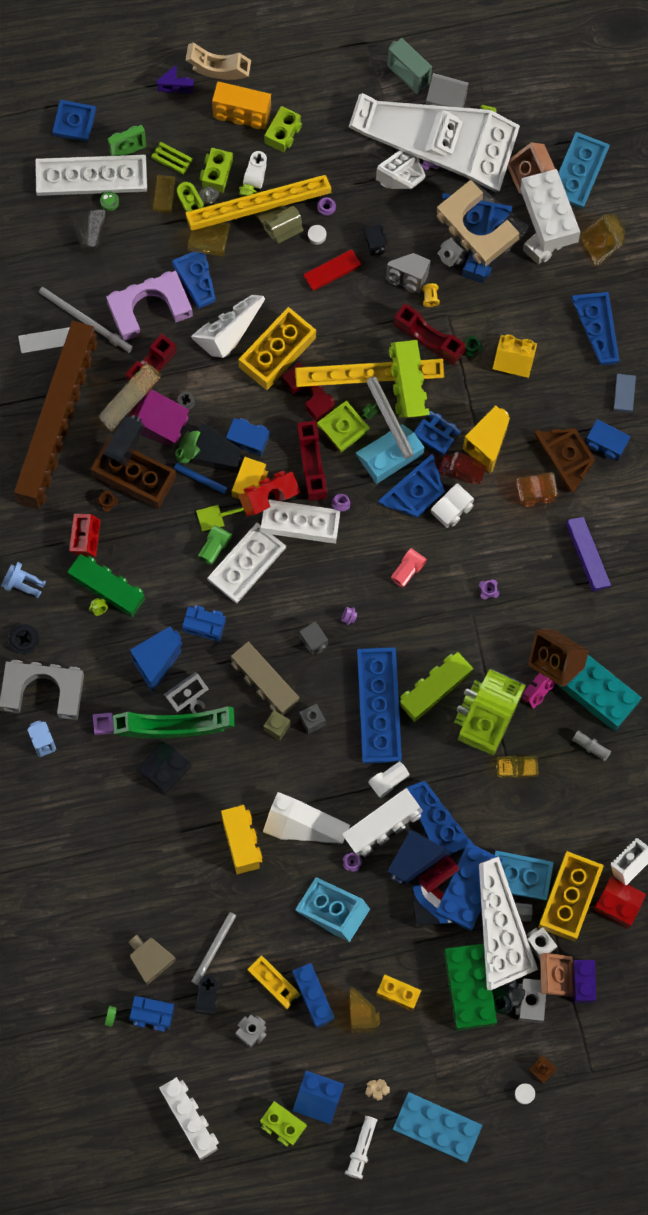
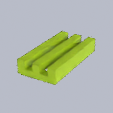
[151,142,192,175]

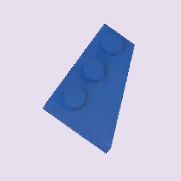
[172,247,215,309]

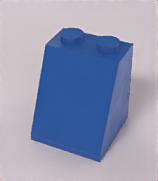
[130,626,182,691]

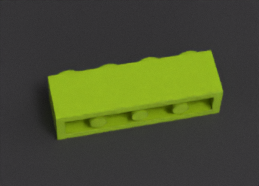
[399,652,473,722]

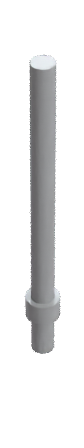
[39,287,133,353]

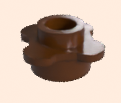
[96,490,119,512]

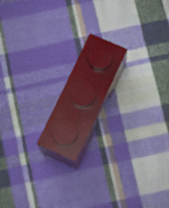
[125,333,177,393]
[282,362,335,423]

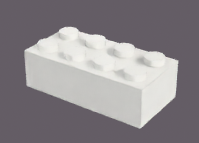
[520,169,580,252]
[342,788,423,857]

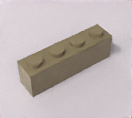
[231,641,300,716]

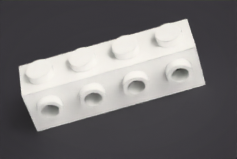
[159,1077,219,1160]

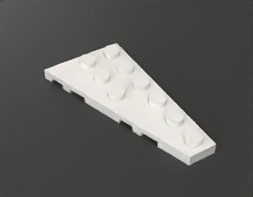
[479,857,538,990]

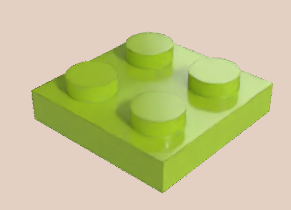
[317,400,370,453]

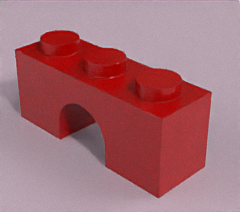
[238,470,301,516]

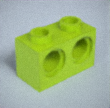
[264,106,302,153]
[199,148,233,193]

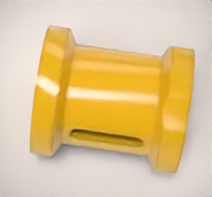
[422,284,440,307]

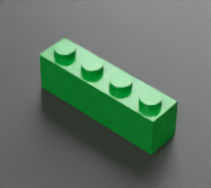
[67,554,145,618]

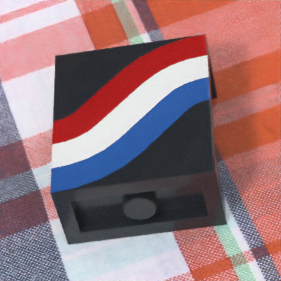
[412,883,453,928]

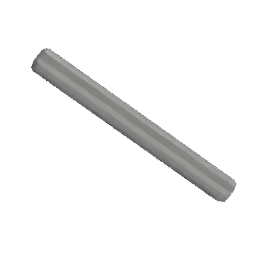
[367,377,413,459]

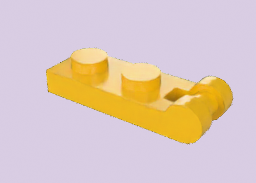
[247,955,301,1009]

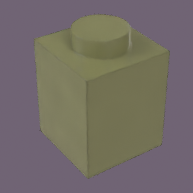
[263,710,290,741]

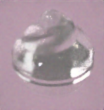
[200,186,219,205]

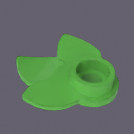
[175,431,200,464]

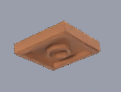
[540,953,574,997]

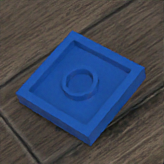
[52,100,96,142]

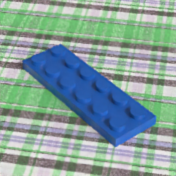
[357,647,402,764]

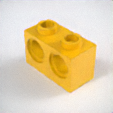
[376,974,421,1012]

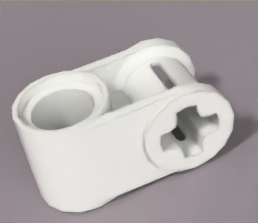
[243,151,267,189]

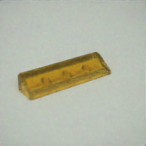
[98,362,161,432]

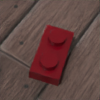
[417,855,459,893]

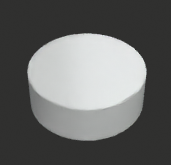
[308,225,326,245]
[515,1084,535,1105]

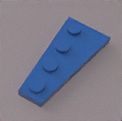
[571,292,619,365]
[407,780,473,854]

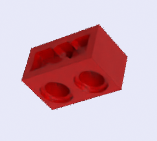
[69,514,101,557]

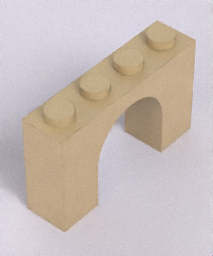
[437,180,520,267]

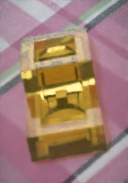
[497,756,538,778]

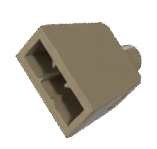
[129,935,176,985]

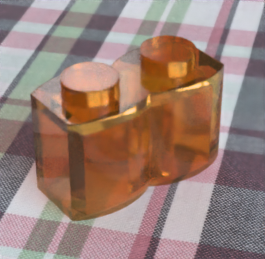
[516,473,558,506]

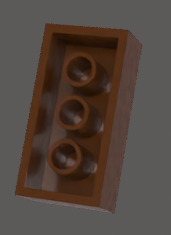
[90,437,176,509]

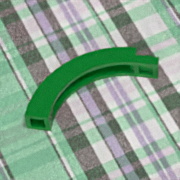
[113,706,235,738]

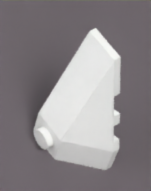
[191,295,265,358]
[263,792,350,844]

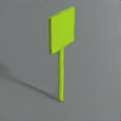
[196,505,244,532]

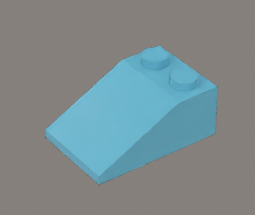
[295,877,370,942]

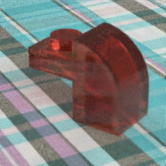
[439,453,486,484]

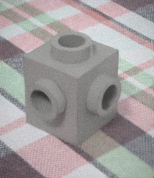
[437,236,470,267]
[235,1015,267,1048]

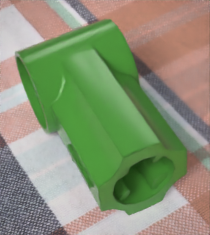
[198,525,232,565]

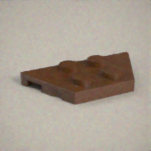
[534,428,595,494]

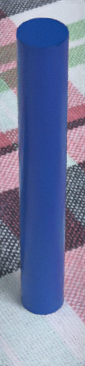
[174,463,228,494]

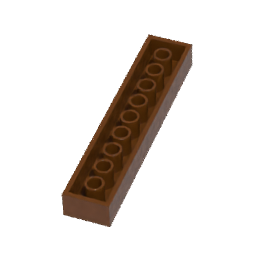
[14,320,98,510]

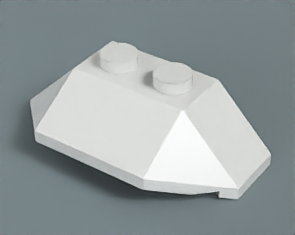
[376,150,425,189]

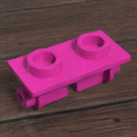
[521,673,556,709]

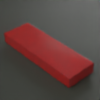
[304,249,361,291]

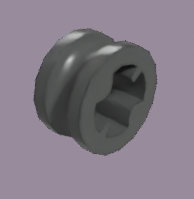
[177,391,195,410]

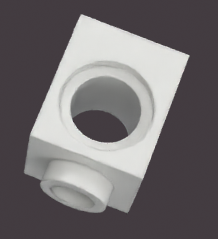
[527,927,557,960]

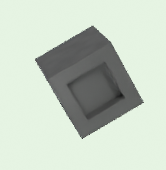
[299,621,328,655]
[299,704,326,734]

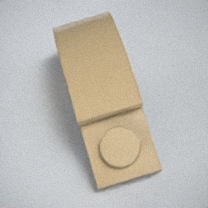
[186,43,251,80]

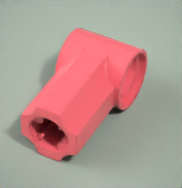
[391,548,427,588]

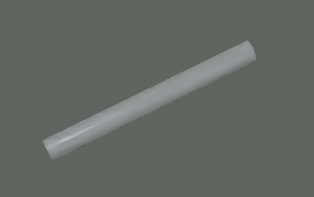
[191,912,236,985]

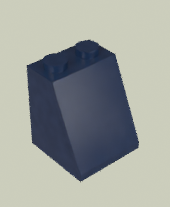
[388,830,452,885]

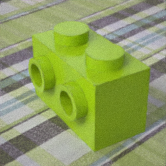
[260,1101,307,1147]

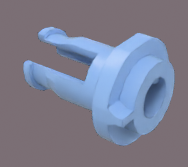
[1,562,46,598]

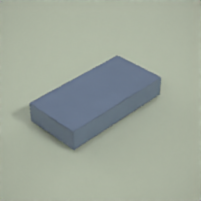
[614,374,636,413]

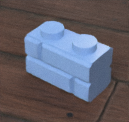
[27,721,56,757]

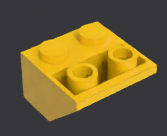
[493,335,537,378]

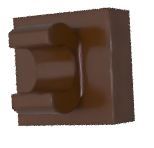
[528,1055,557,1084]

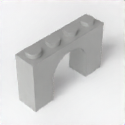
[0,660,84,720]

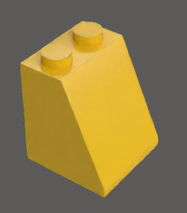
[463,406,510,473]

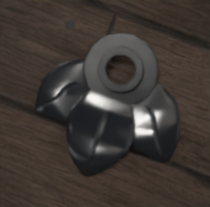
[492,979,525,1015]

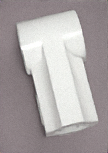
[368,761,410,798]

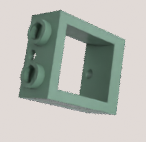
[387,38,432,94]

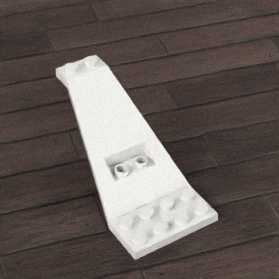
[349,93,520,193]

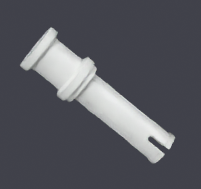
[345,1116,377,1179]

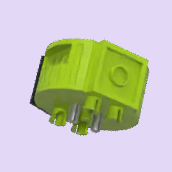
[454,668,526,756]

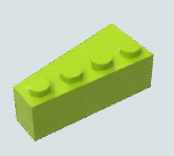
[389,340,430,418]

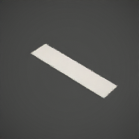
[19,327,70,353]

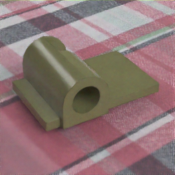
[254,206,303,244]

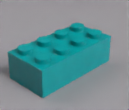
[556,655,642,731]

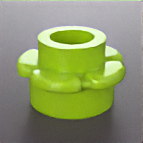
[239,184,257,197]
[89,598,108,616]

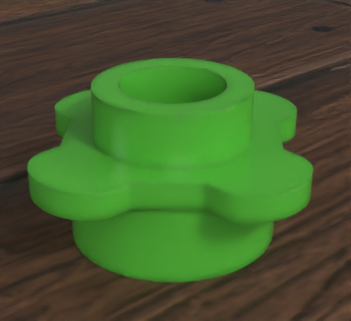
[361,403,379,420]

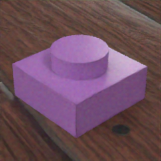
[93,713,114,735]

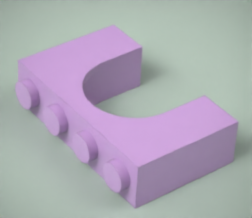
[106,271,193,341]

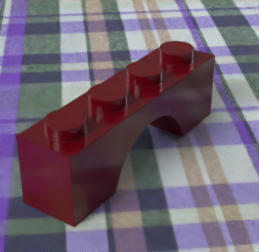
[393,303,466,366]
[297,420,327,501]

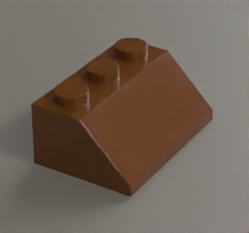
[528,629,589,687]

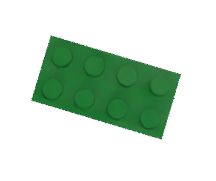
[444,944,497,1031]

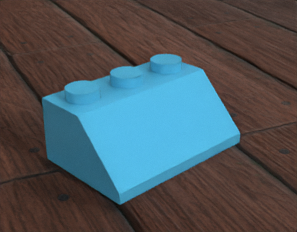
[356,424,424,484]

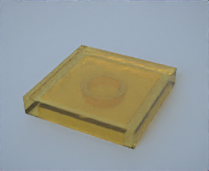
[187,222,230,256]

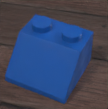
[293,1071,344,1125]

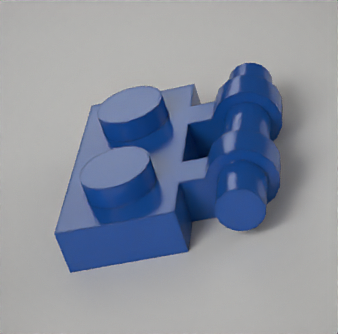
[414,411,462,456]

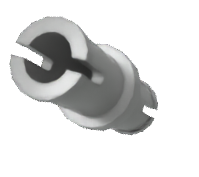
[572,730,612,762]

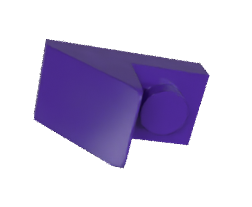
[157,66,194,94]

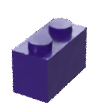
[573,960,596,1003]

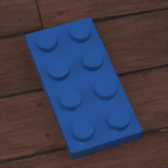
[435,842,503,931]

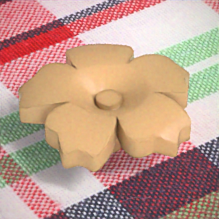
[365,1079,390,1101]

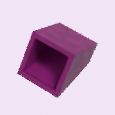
[129,389,189,446]

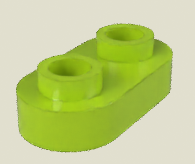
[177,182,204,212]

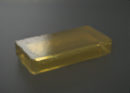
[153,175,176,213]

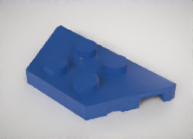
[442,193,513,236]
[378,454,445,518]

